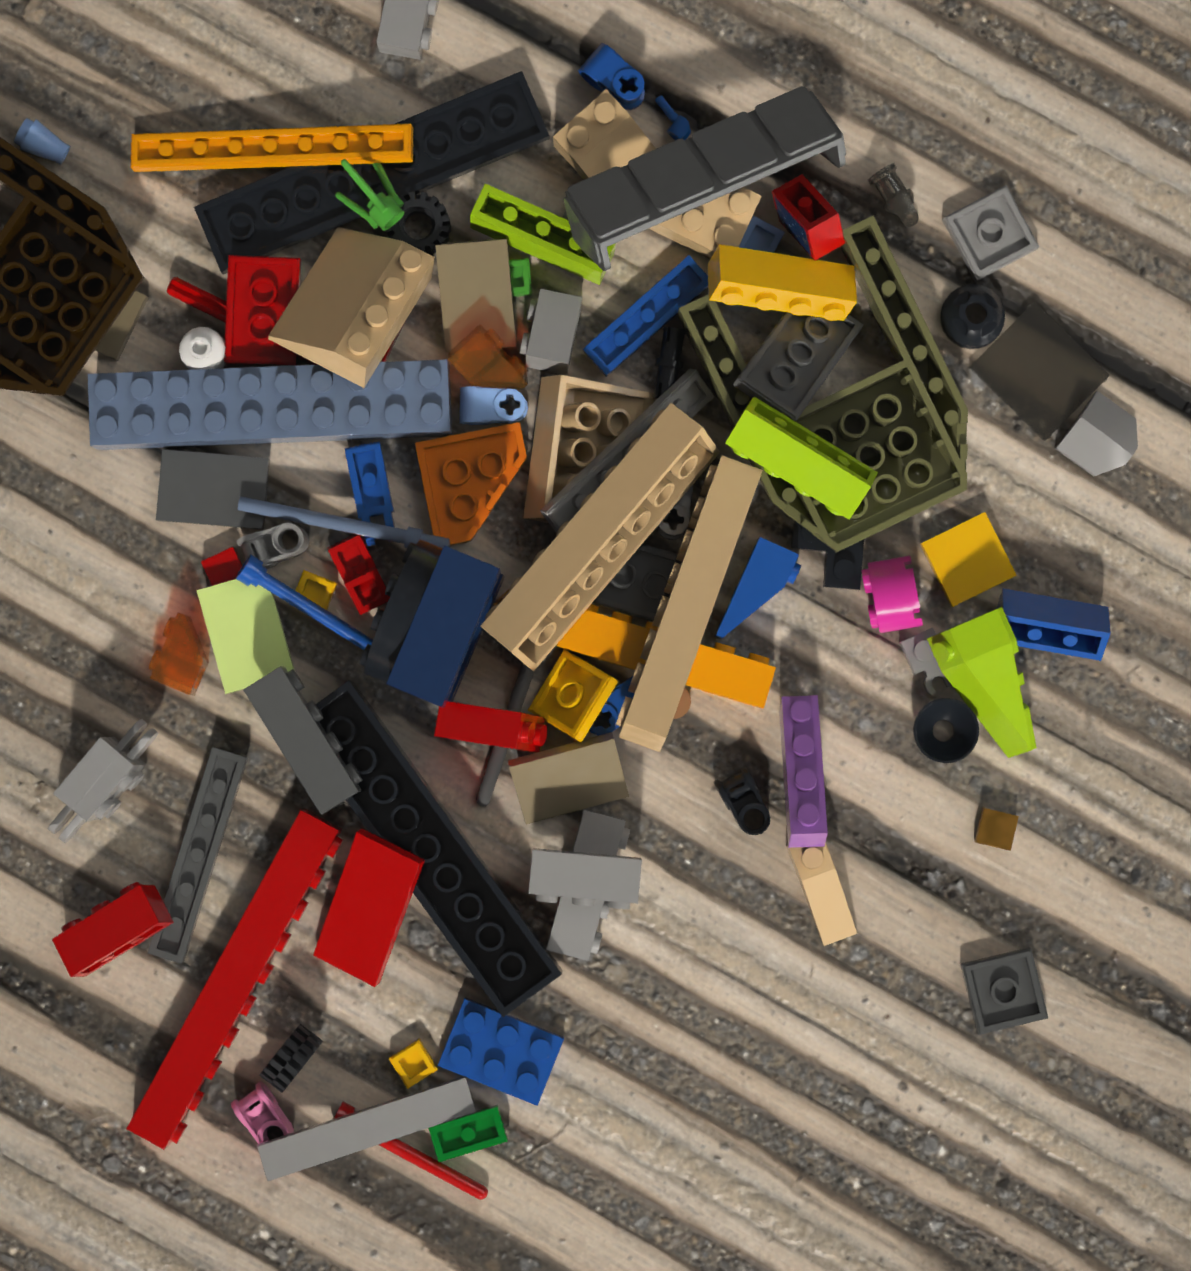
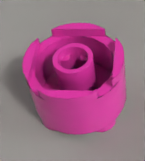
[861,555,923,633]

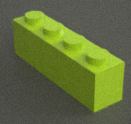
[470,184,616,285]
[725,396,878,520]

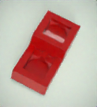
[327,534,390,615]

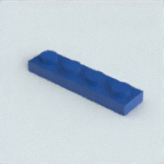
[583,255,708,377]

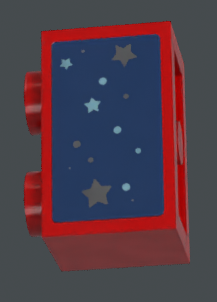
[772,174,845,261]

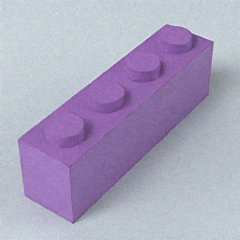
[779,695,828,848]

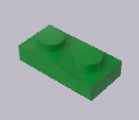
[428,1105,508,1162]

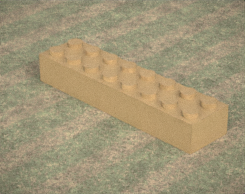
[480,403,720,672]
[616,455,763,752]

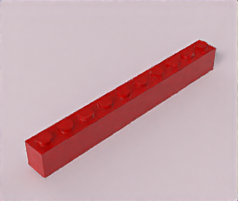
[126,809,344,1150]

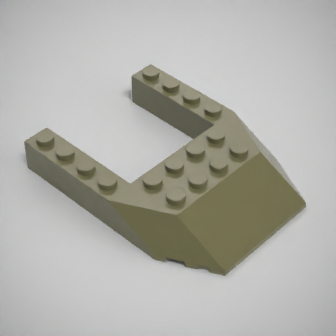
[677,215,968,553]

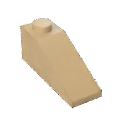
[786,843,857,946]

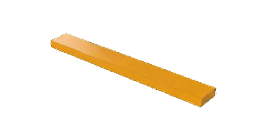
[131,123,413,172]

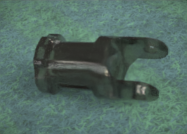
[868,163,919,227]

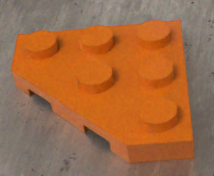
[415,422,527,546]

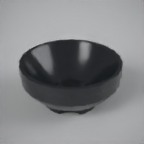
[940,284,1005,349]
[913,698,979,763]

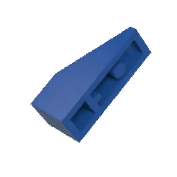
[714,537,801,639]

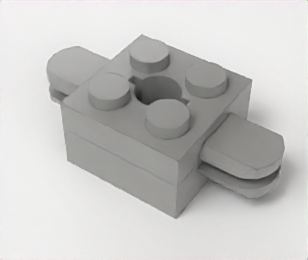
[48,719,158,843]

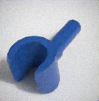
[655,95,691,141]

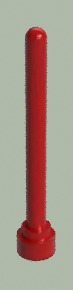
[333,1101,488,1200]

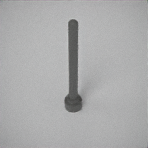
[476,657,547,807]

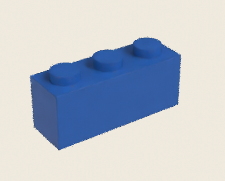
[996,588,1111,661]

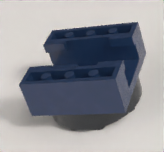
[359,539,505,707]

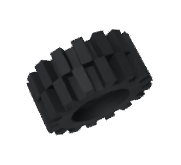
[386,192,451,257]
[260,1023,323,1093]

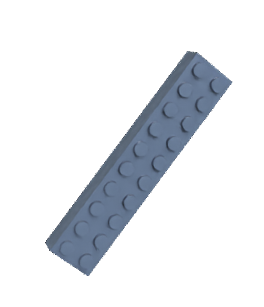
[88,359,452,450]

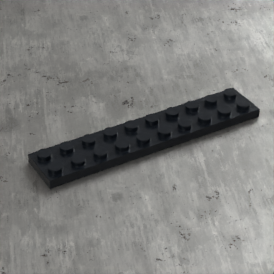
[194,71,550,275]

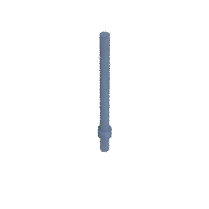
[238,496,450,548]

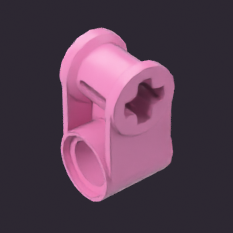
[231,1081,294,1144]

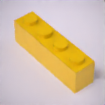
[708,244,857,321]

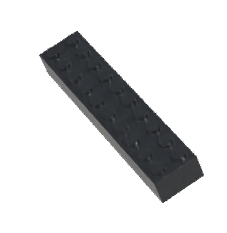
[316,680,563,1017]

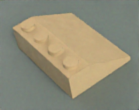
[268,227,435,388]
[523,375,654,523]

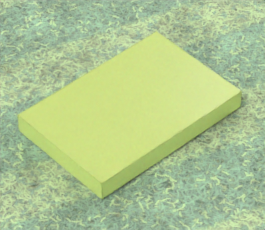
[196,572,295,694]

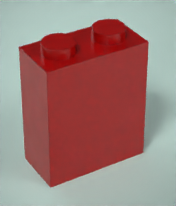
[434,701,547,753]

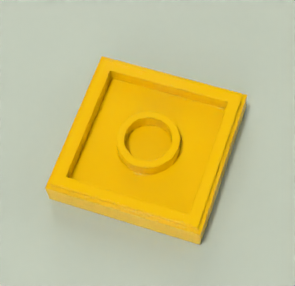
[920,512,1017,608]
[528,649,618,743]

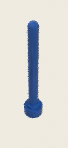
[235,554,373,650]

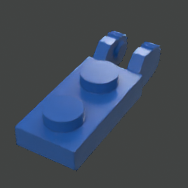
[345,441,395,546]

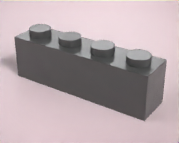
[243,666,363,814]

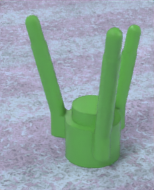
[335,159,405,231]

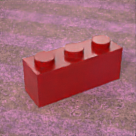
[52,882,174,977]

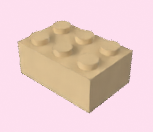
[649,187,761,259]

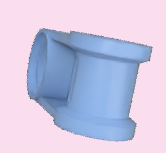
[459,386,528,425]

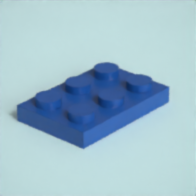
[438,997,564,1106]

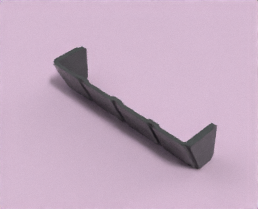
[563,86,846,271]

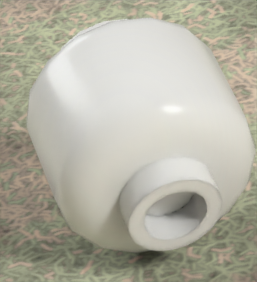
[179,327,226,370]

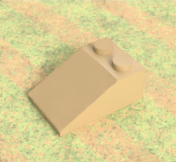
[553,89,656,180]

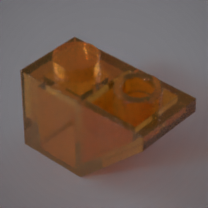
[448,324,528,389]
[148,612,209,696]

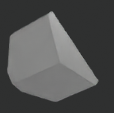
[1055,391,1138,477]

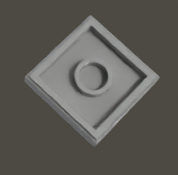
[942,185,1039,282]

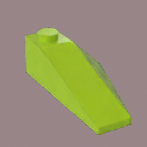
[927,607,1037,758]

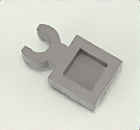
[899,628,952,695]

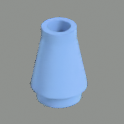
[14,118,71,165]

